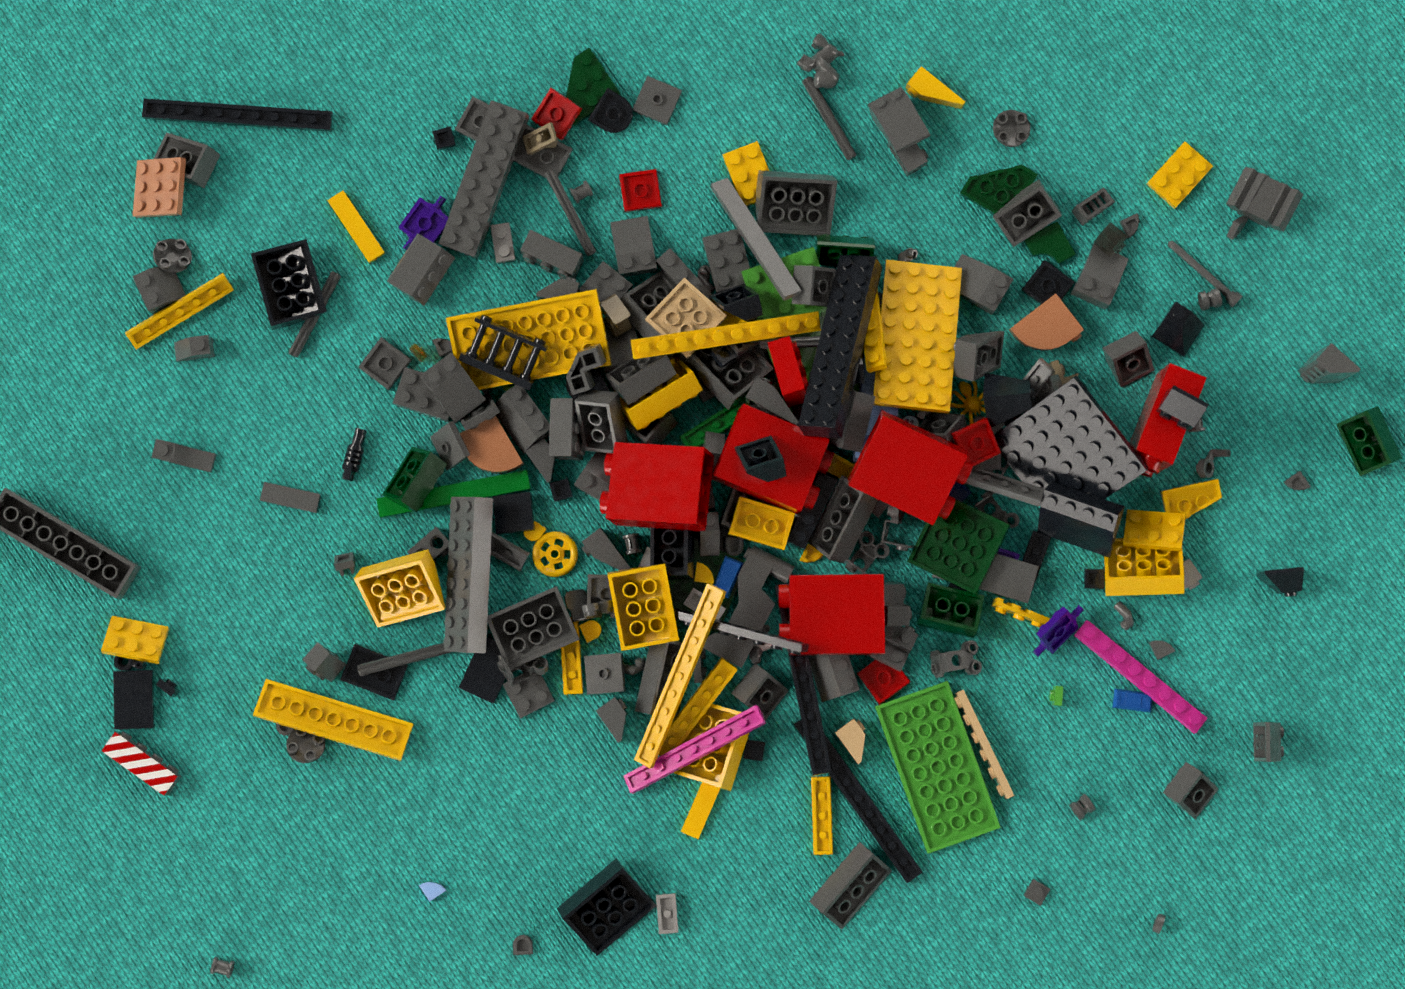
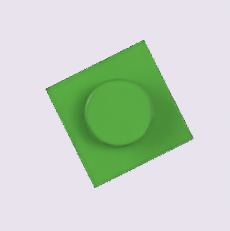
[1049,686,1063,706]

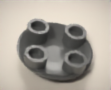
[993,110,1030,147]
[153,239,192,273]
[286,729,325,763]

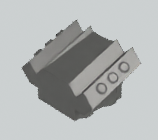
[1226,167,1303,232]

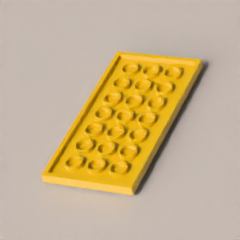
[873,259,962,414]
[446,289,612,390]

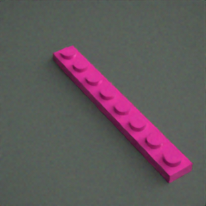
[1074,620,1207,734]
[623,705,766,794]

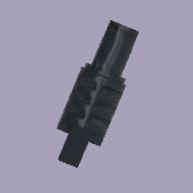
[342,428,367,481]

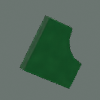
[1024,222,1076,264]

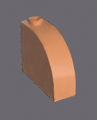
[1009,294,1084,351]
[460,416,524,474]

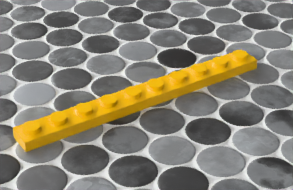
[631,311,821,359]
[634,583,727,768]

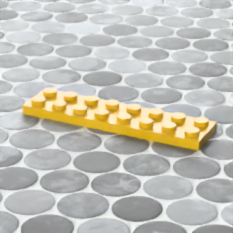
[253,679,413,761]

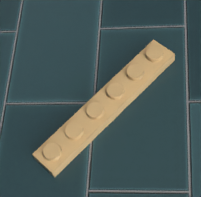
[954,690,1014,799]

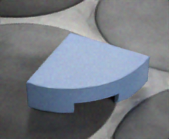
[419,882,446,902]

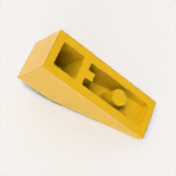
[906,66,965,109]

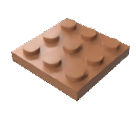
[133,157,186,218]

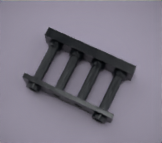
[458,314,549,391]

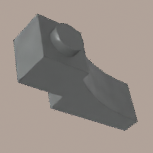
[152,439,217,473]

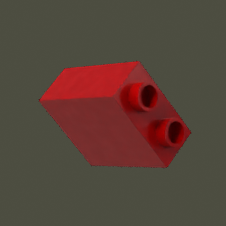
[1130,363,1207,478]
[711,404,834,514]
[848,410,973,525]
[599,442,714,531]
[779,574,885,656]

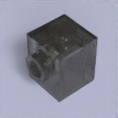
[1093,222,1128,257]

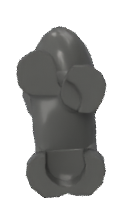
[796,33,844,89]

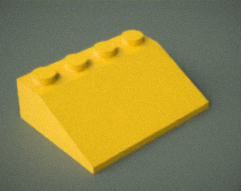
[620,356,703,431]
[1104,538,1184,596]
[354,549,445,628]
[607,564,679,651]
[674,704,749,791]

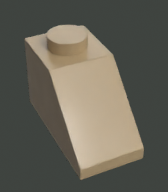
[834,719,865,764]

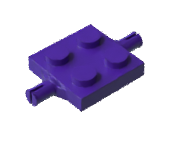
[398,195,448,250]
[1032,605,1084,657]

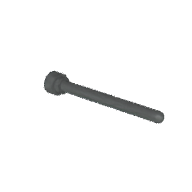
[1168,240,1243,308]

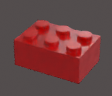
[768,336,808,407]

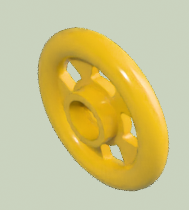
[532,531,578,577]

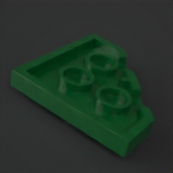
[566,48,621,126]
[960,164,1038,215]

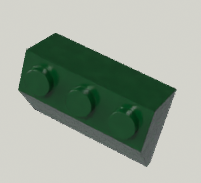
[816,234,875,266]
[1336,406,1402,476]
[382,447,447,512]
[917,582,984,638]

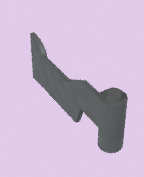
[703,545,795,668]

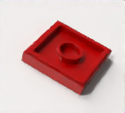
[531,88,582,140]
[619,169,662,212]
[951,418,1001,466]
[857,660,910,705]

